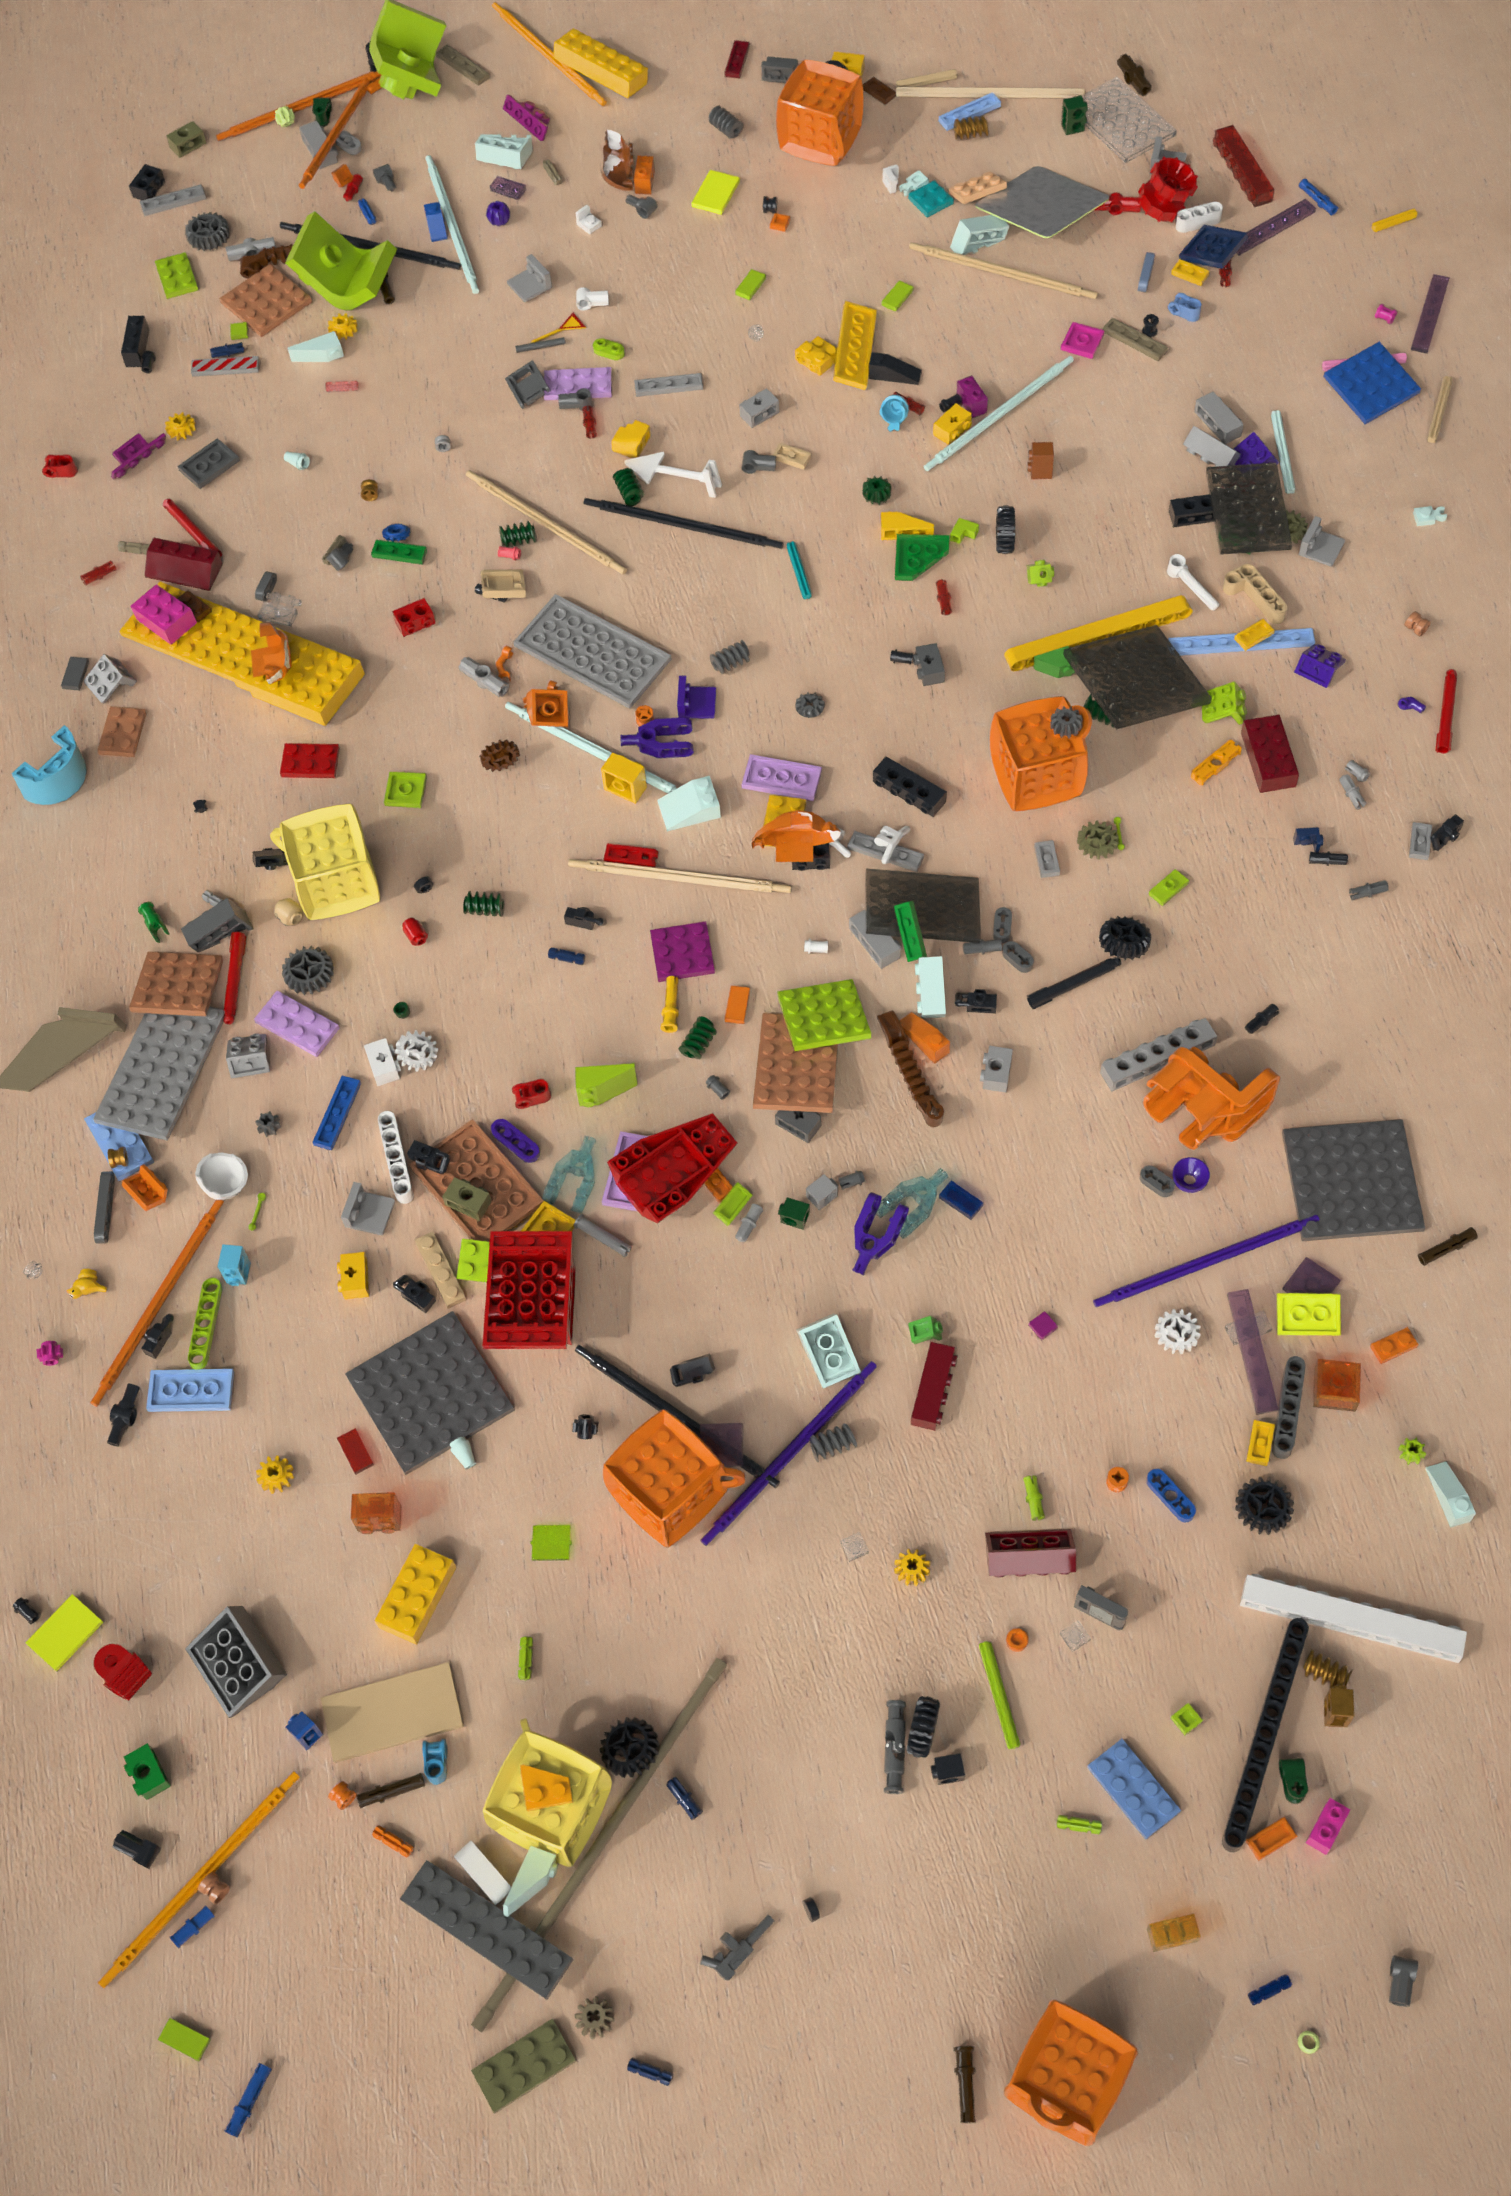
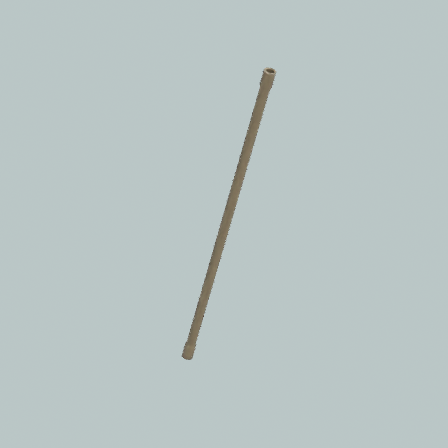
[471,1658,727,2033]

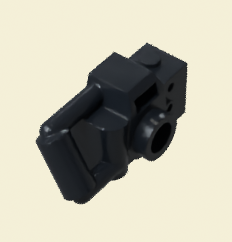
[1430,814,1464,851]
[252,848,288,870]
[564,907,607,930]
[955,989,997,1014]
[407,1140,451,1174]
[393,1275,436,1313]
[141,1314,174,1359]
[670,1353,715,1387]

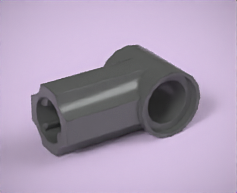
[558,388,593,411]
[741,450,776,474]
[1388,1955,1418,2007]

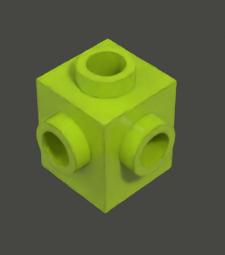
[1027,560,1054,587]

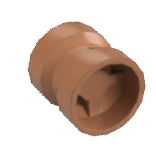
[1404,611,1431,637]
[198,1872,230,1905]

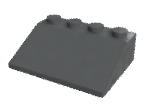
[185,1606,287,1718]

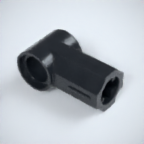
[113,1830,161,1869]

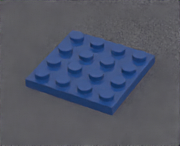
[1323,341,1421,424]

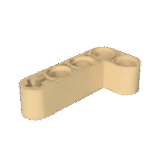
[1223,564,1287,624]

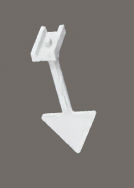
[624,452,722,498]

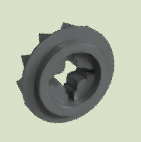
[795,692,824,718]

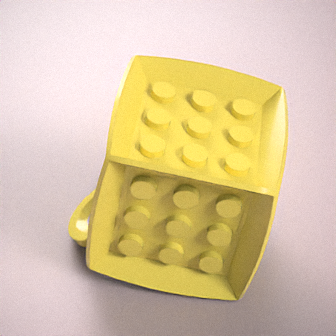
[270,803,380,920]
[483,1718,612,1867]

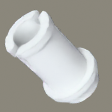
[804,939,828,954]

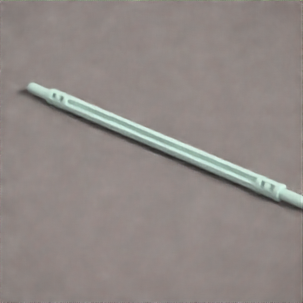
[425,155,479,294]
[924,356,1074,471]
[505,702,677,794]

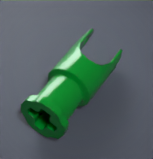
[138,902,170,943]

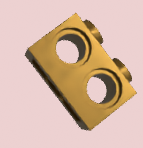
[1324,1685,1354,1727]

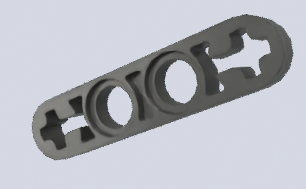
[94,1171,115,1244]

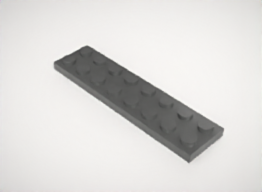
[400,1860,573,2000]

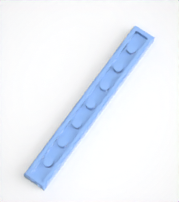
[1168,628,1315,656]

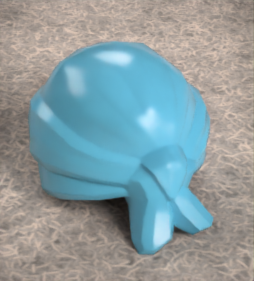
[880,395,909,432]

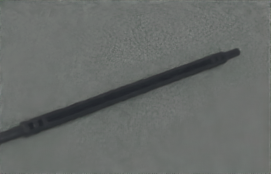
[280,222,461,270]
[584,498,784,549]
[575,1345,780,1489]

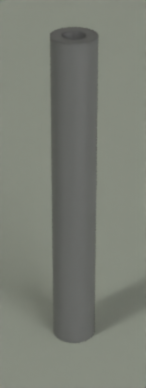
[515,337,566,353]

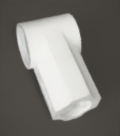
[576,288,609,311]

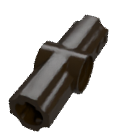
[1117,54,1152,96]

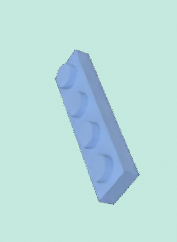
[938,92,1001,131]

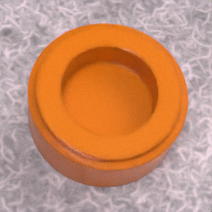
[1006,1628,1028,1652]

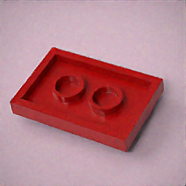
[280,743,340,778]

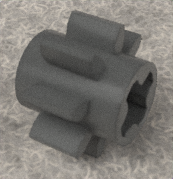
[255,1111,281,1137]

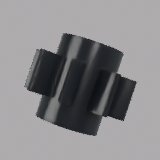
[572,1414,599,1440]

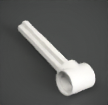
[1167,554,1219,611]

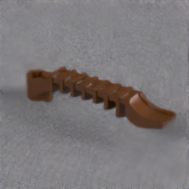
[240,242,351,278]
[877,1010,944,1127]

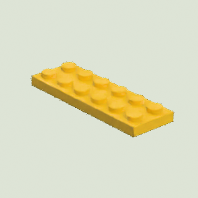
[833,301,877,390]

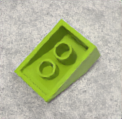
[575,1063,638,1108]

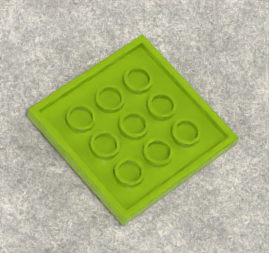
[777,979,871,1051]

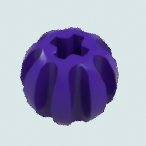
[486,201,510,226]

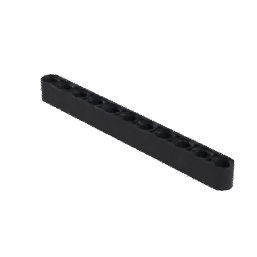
[1222,1618,1309,1853]

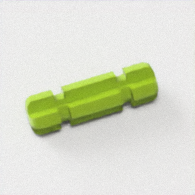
[518,1636,533,1680]
[1057,1815,1102,1834]

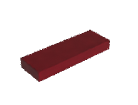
[724,40,750,79]

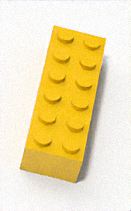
[554,28,648,98]

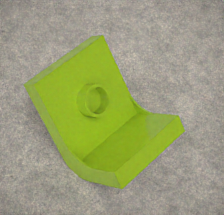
[369,0,446,100]
[285,211,397,310]

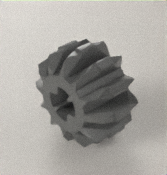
[1050,706,1083,738]

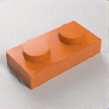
[1370,1327,1419,1364]

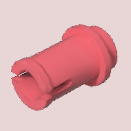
[498,546,521,561]

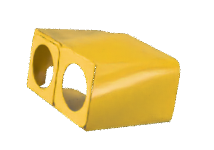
[612,420,651,459]

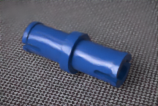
[169,1905,215,1949]

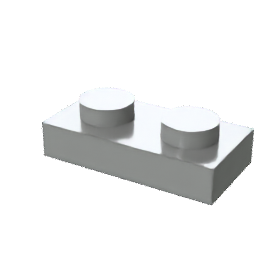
[1409,822,1432,860]
[1034,840,1060,878]

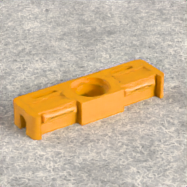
[1191,740,1242,785]

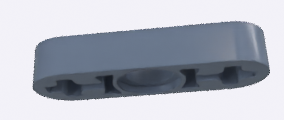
[1138,252,1155,292]

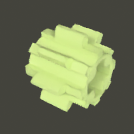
[275,106,295,127]

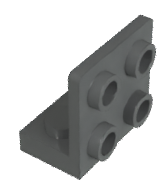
[761,57,798,83]

